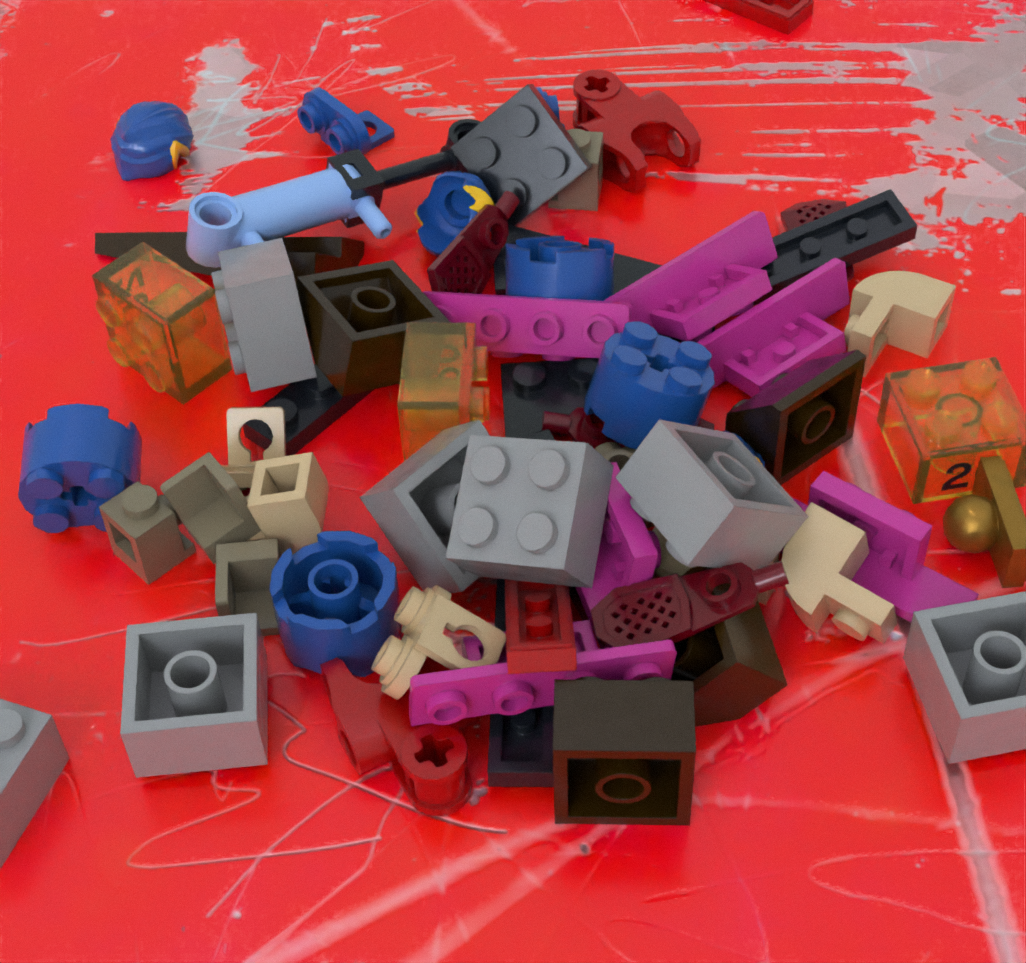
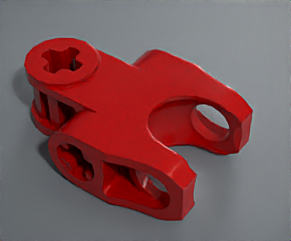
[573,69,701,192]
[320,630,480,817]

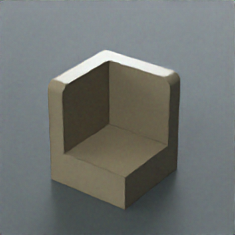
[160,452,261,564]
[215,539,281,636]

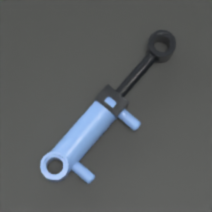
[186,119,481,268]

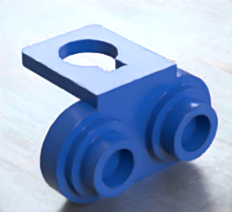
[297,87,395,155]

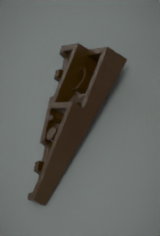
[95,232,364,282]

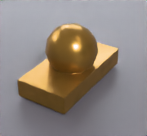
[943,456,1026,588]

